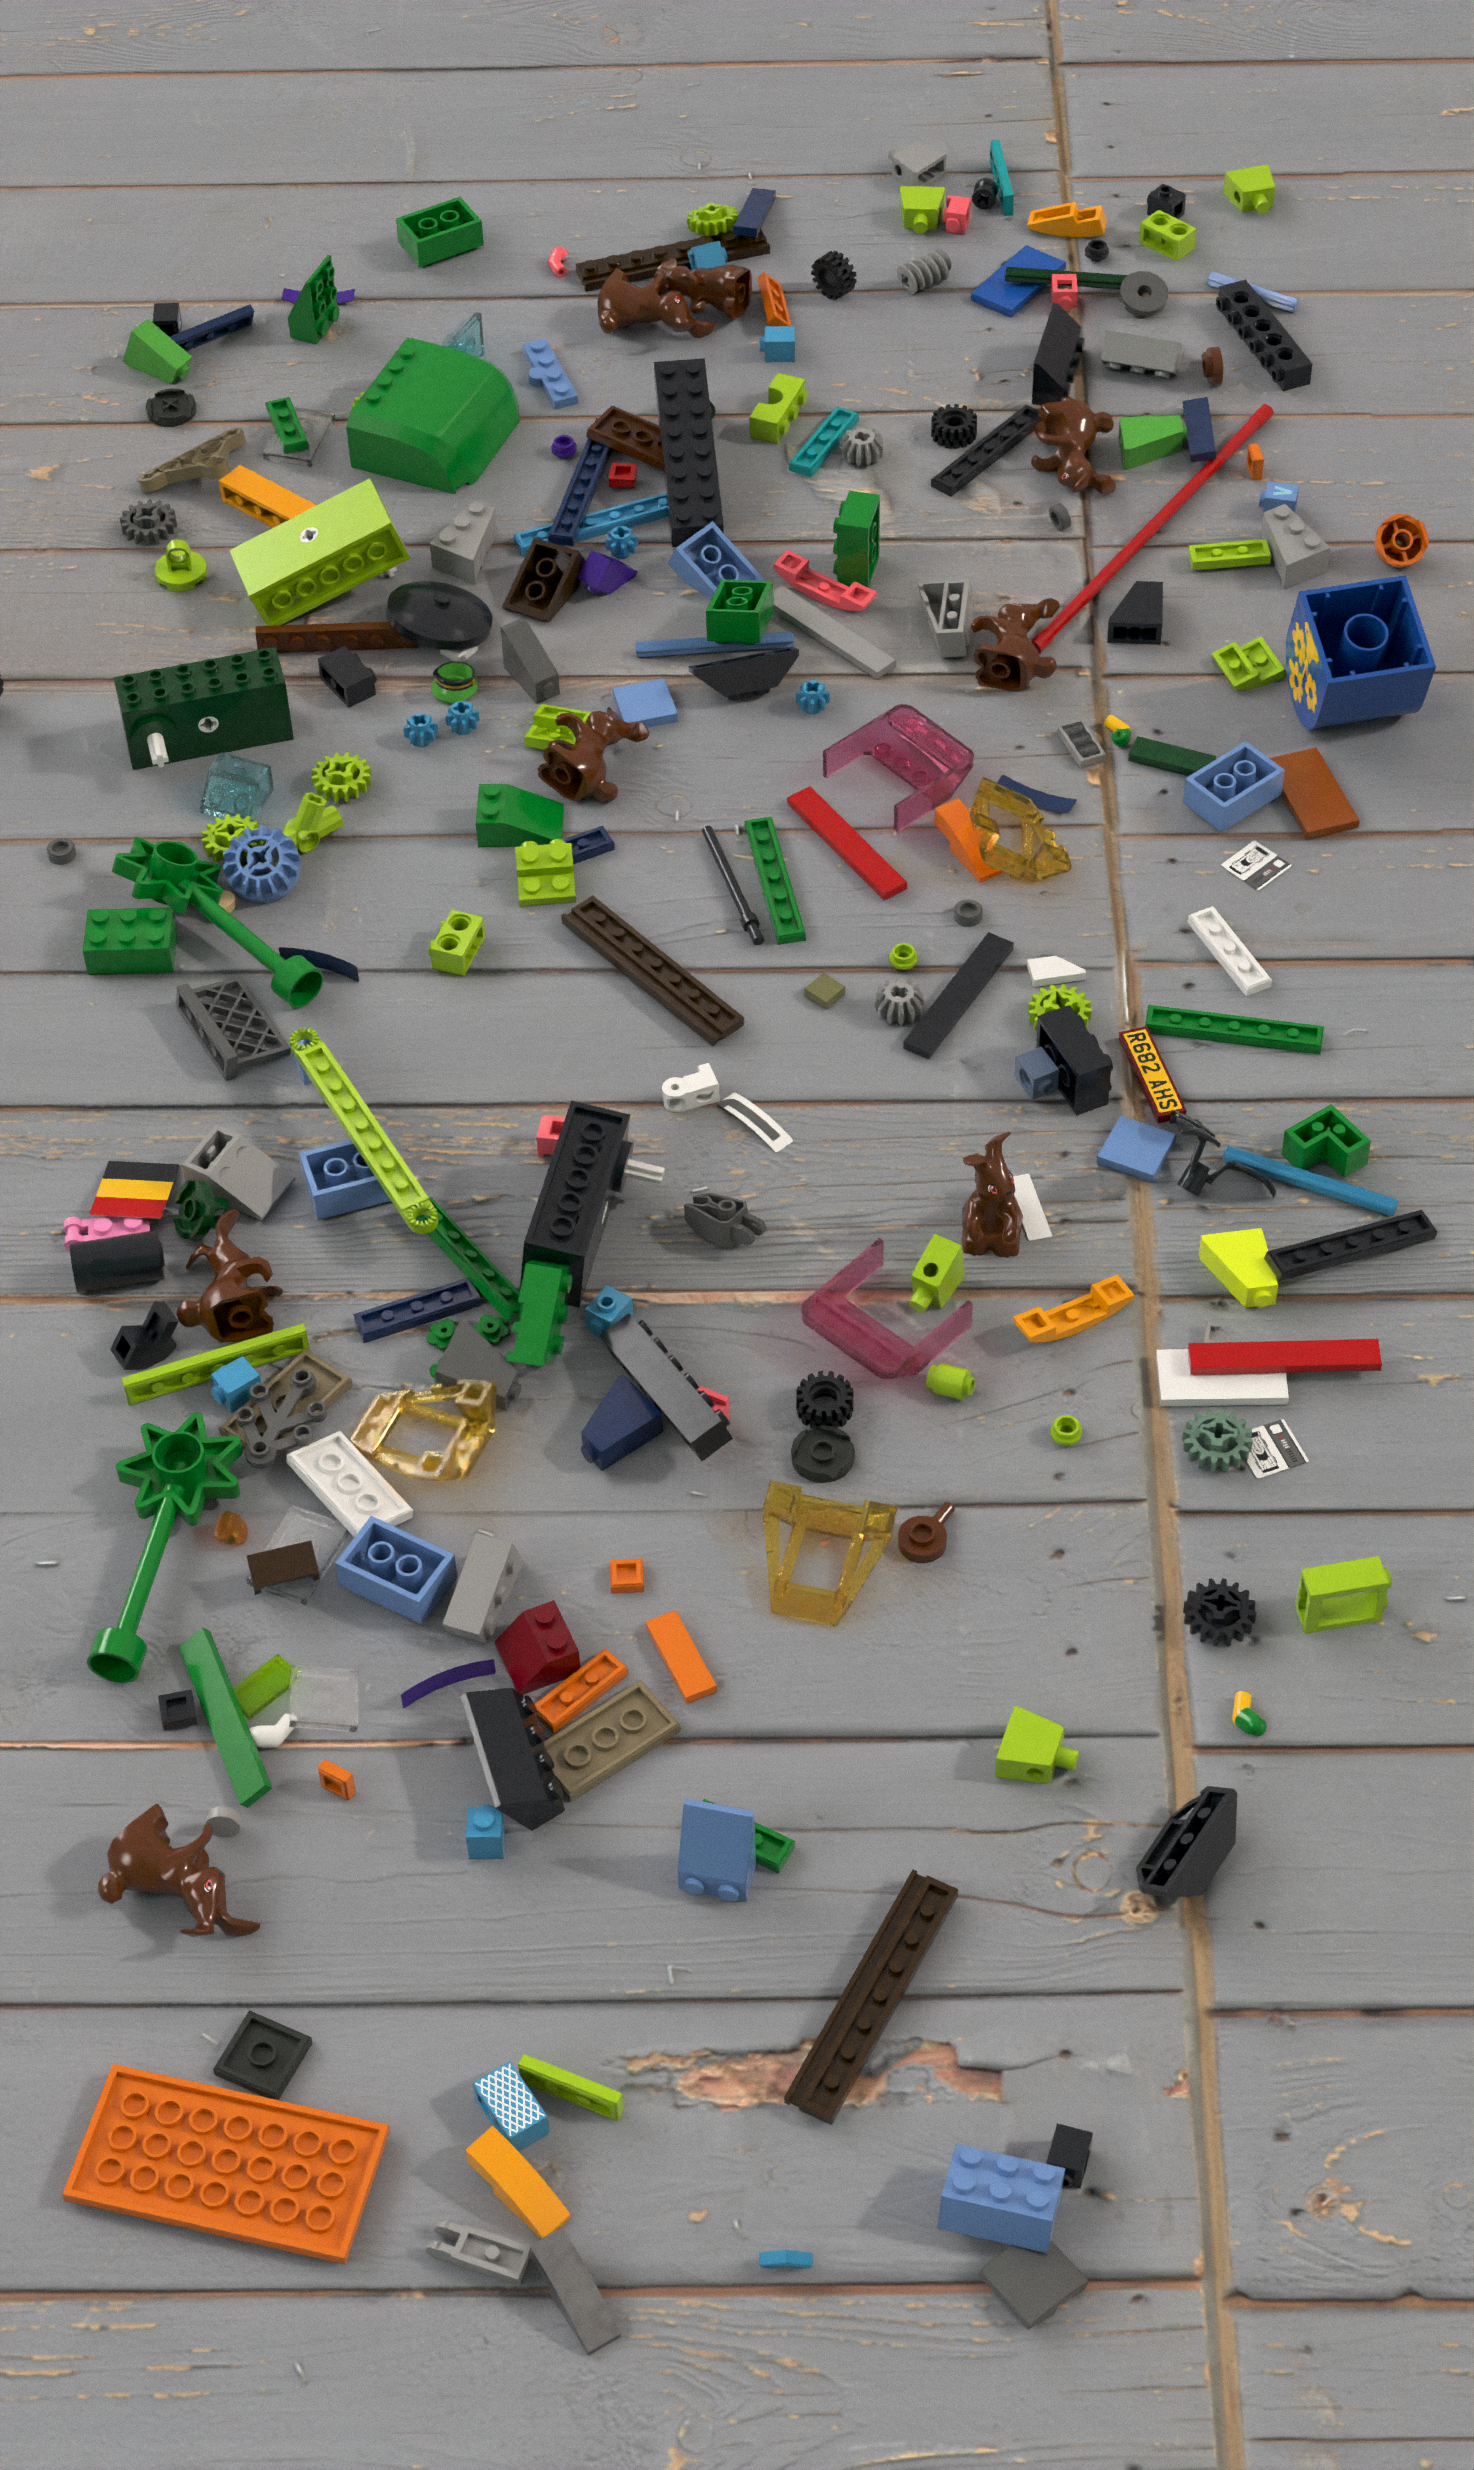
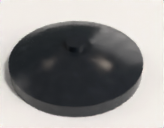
[386,581,493,650]

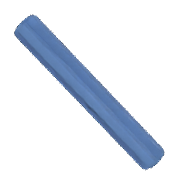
[1207,271,1298,313]

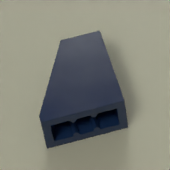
[581,1374,663,1471]

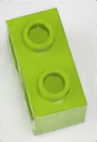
[1139,210,1197,262]
[428,910,486,976]

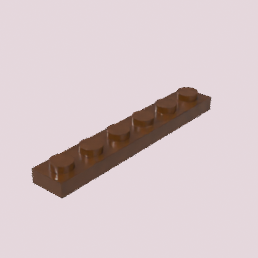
[255,622,418,653]

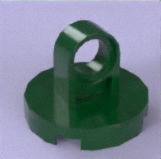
[174,1180,232,1241]

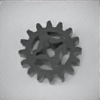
[120,499,177,545]

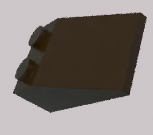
[502,538,586,623]

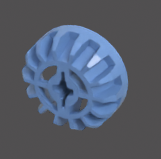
[223,825,301,904]

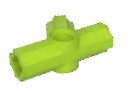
[260,793,344,863]

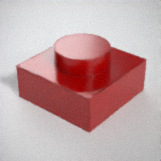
[609,463,638,488]

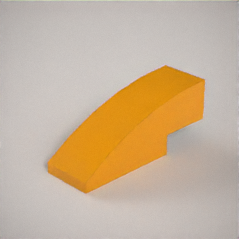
[1028,202,1107,238]
[465,2126,571,2239]

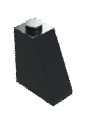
[1107,581,1163,645]

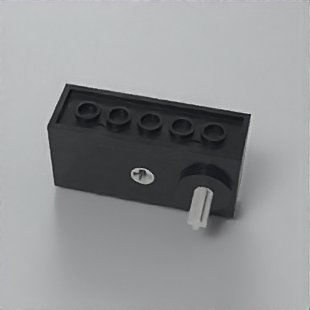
[520,1100,665,1308]

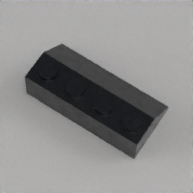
[1032,303,1085,406]
[461,1688,565,1831]

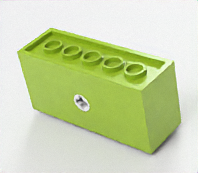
[229,478,411,626]

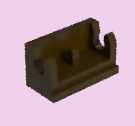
[247,1540,320,1595]

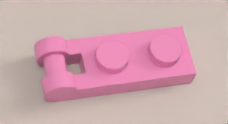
[64,1216,151,1251]

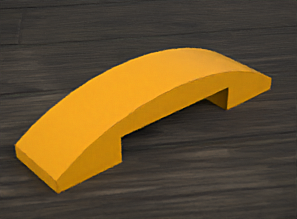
[1013,1275,1135,1343]

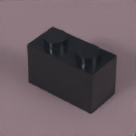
[318,646,377,708]

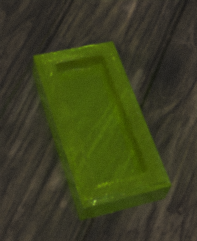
[234,1654,301,1720]

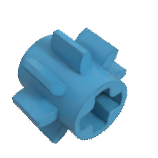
[605,526,638,559]
[796,680,830,714]
[445,701,480,735]
[403,713,438,747]

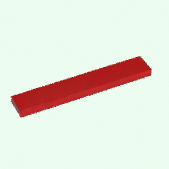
[787,786,907,900]
[1188,1339,1382,1375]

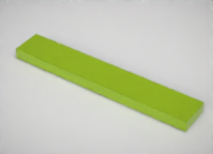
[121,1323,310,1405]

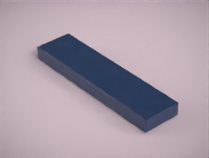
[733,188,776,237]
[170,304,254,351]
[1182,397,1217,463]
[353,1278,482,1343]

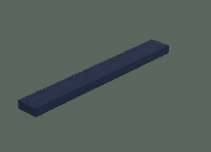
[548,418,613,547]

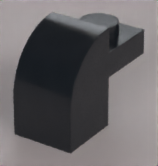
[110,1301,179,1370]

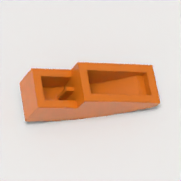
[934,798,1004,883]

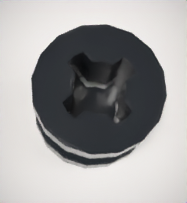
[972,178,998,209]

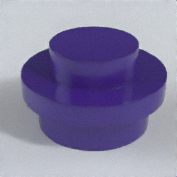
[551,435,577,459]

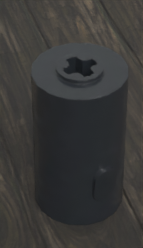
[70,1230,165,1293]

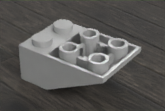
[182,1124,295,1220]

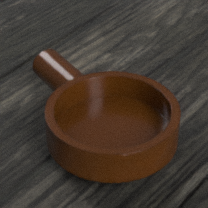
[1201,347,1223,386]
[898,1502,955,1563]

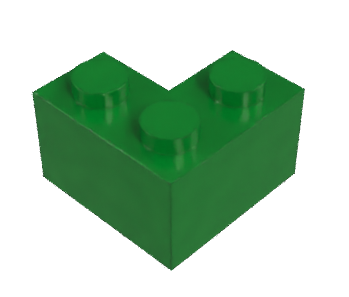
[1281,1104,1371,1178]

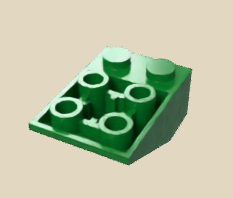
[288,255,340,345]

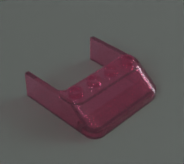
[823,704,974,833]
[801,1238,973,1379]

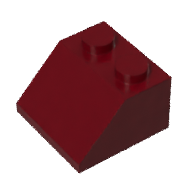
[494,1600,581,1695]

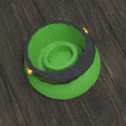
[431,661,479,704]

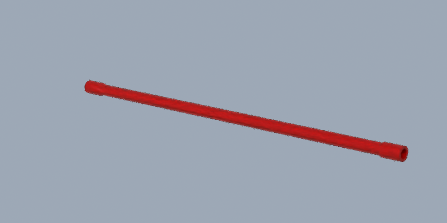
[1030,404,1273,655]

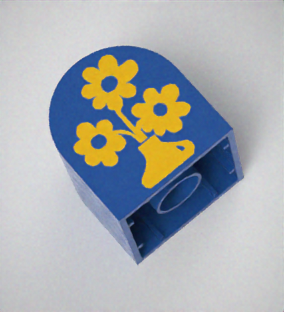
[1286,575,1436,729]

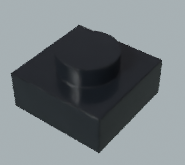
[158,1689,197,1731]

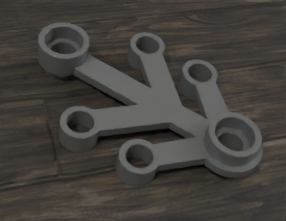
[236,1368,327,1469]

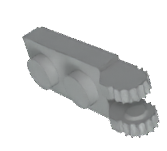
[425,2219,532,2287]

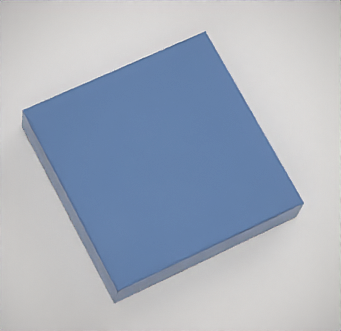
[612,678,678,727]
[1097,1115,1176,1183]

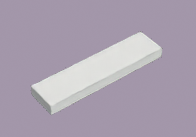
[1188,906,1272,996]

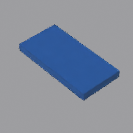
[971,245,1066,317]

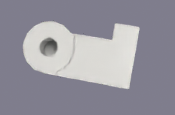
[662,1063,720,1113]

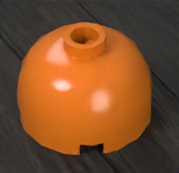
[1374,513,1429,568]

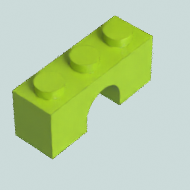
[749,373,809,444]

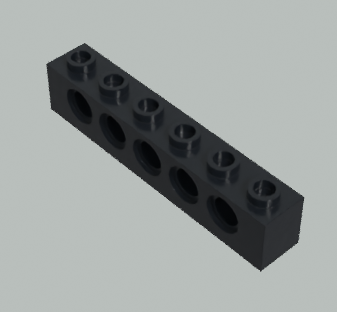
[1216,279,1312,391]

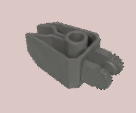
[684,1193,767,1248]

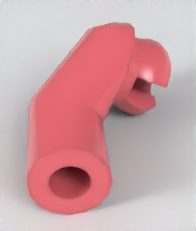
[547,246,568,278]

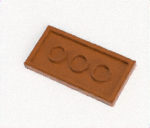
[1269,747,1360,839]

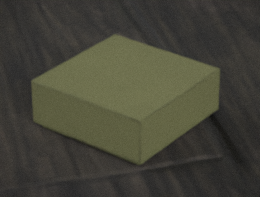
[804,973,845,1009]

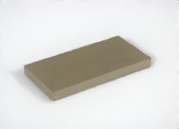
[219,1349,353,1457]
[543,1680,681,1802]

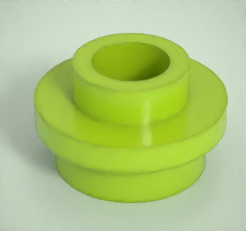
[889,943,918,970]
[1050,1415,1083,1446]

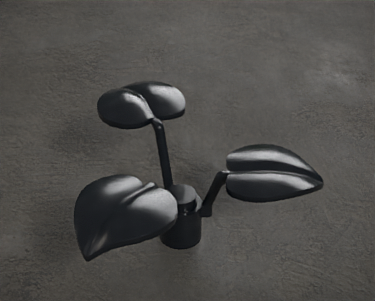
[1170,1110,1276,1198]

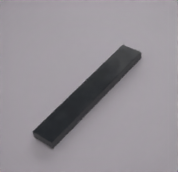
[931,405,1042,497]
[903,932,1014,1059]
[1264,1210,1438,1281]

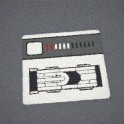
[1221,841,1292,890]
[1247,1419,1309,1479]

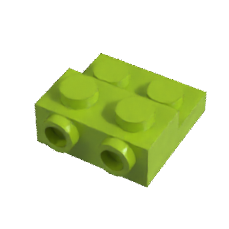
[515,839,576,906]

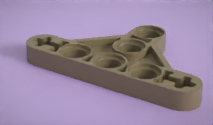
[137,428,246,493]

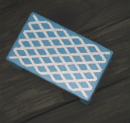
[473,2061,549,2152]

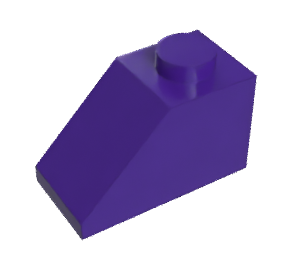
[578,550,638,595]

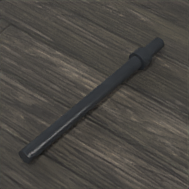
[702,826,764,945]

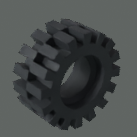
[811,250,857,300]
[931,404,977,449]
[796,1371,853,1429]

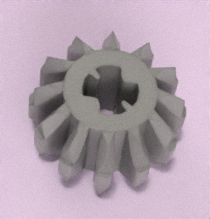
[841,426,884,467]
[875,977,924,1026]

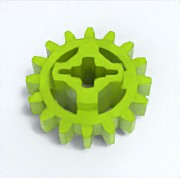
[687,203,739,236]
[311,752,372,802]
[202,813,262,863]
[1028,984,1092,1031]

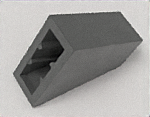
[501,617,560,704]
[435,1319,522,1411]

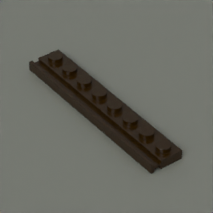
[576,229,770,292]
[561,896,744,1046]
[784,1869,958,2125]

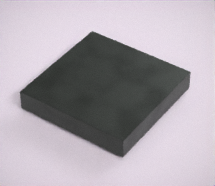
[213,2010,313,2100]

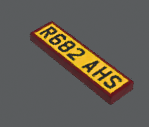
[1119,1026,1187,1123]

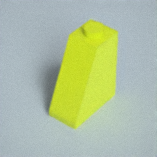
[1199,1228,1278,1308]

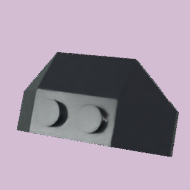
[688,647,799,700]
[1136,1786,1237,1897]

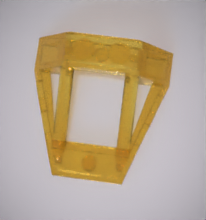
[969,777,1072,882]
[349,1379,497,1482]
[763,1480,898,1627]

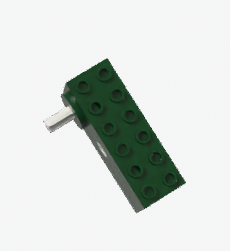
[113,647,294,770]

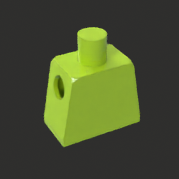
[1223,164,1275,214]
[900,186,945,234]
[908,1233,965,1313]
[995,1705,1080,1784]

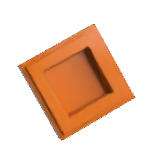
[1246,443,1264,481]
[610,1558,644,1594]
[318,1759,356,1800]

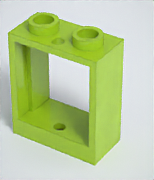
[1295,1556,1392,1634]

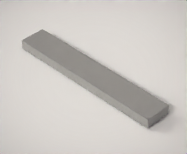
[774,585,896,679]

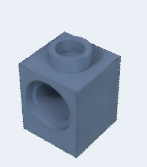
[1014,1047,1059,1100]

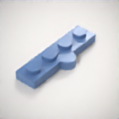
[523,339,578,410]

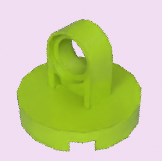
[154,539,208,592]

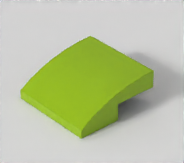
[1212,636,1286,691]
[524,704,591,750]

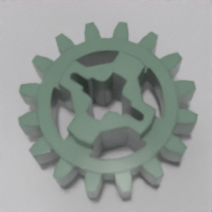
[1182,1408,1253,1472]

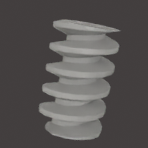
[897,248,951,294]

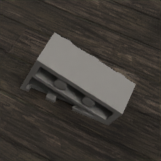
[1261,504,1330,590]
[918,579,974,658]
[442,1532,524,1644]

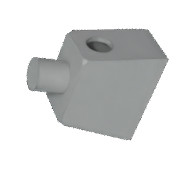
[888,142,946,187]

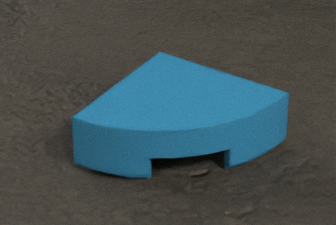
[760,2250,813,2269]

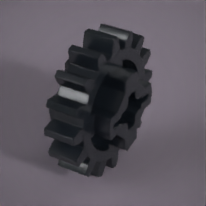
[1183,1578,1256,1646]

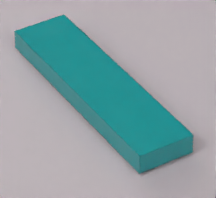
[990,140,1014,216]
[789,406,859,478]

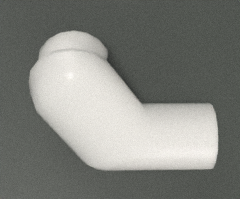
[249,1714,297,1748]

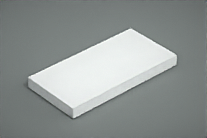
[1156,1349,1289,1406]
[286,1431,413,1538]

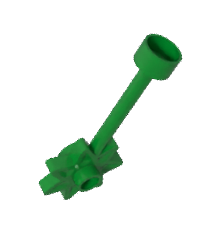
[112,838,324,1008]
[87,1412,243,1683]

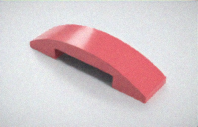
[773,550,877,611]

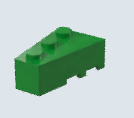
[506,1260,572,1367]

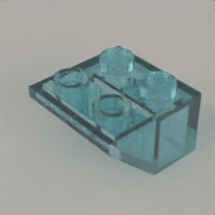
[200,752,274,822]

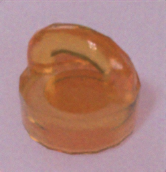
[215,1511,248,1545]

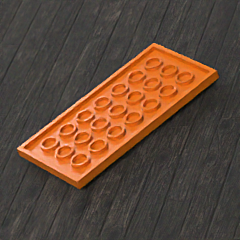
[62,2064,390,2265]

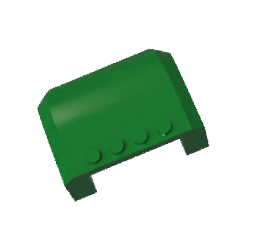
[346,337,519,494]

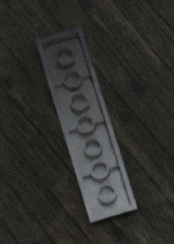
[654,358,724,547]

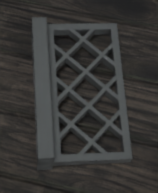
[176,976,291,1081]

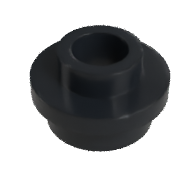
[1085,239,1109,262]

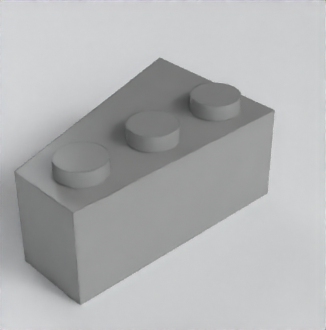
[430,500,497,585]

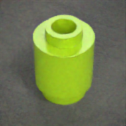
[926,1363,975,1400]

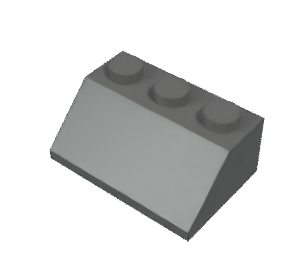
[1100,330,1185,379]

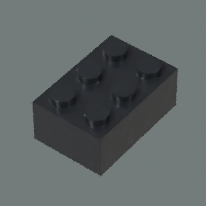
[1036,1005,1113,1116]

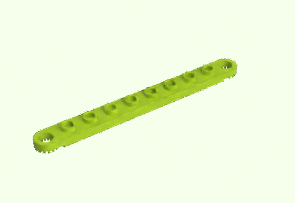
[289,1027,439,1234]

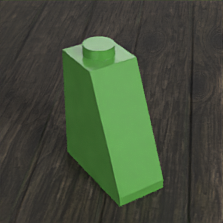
[123,319,192,385]
[1118,415,1187,470]

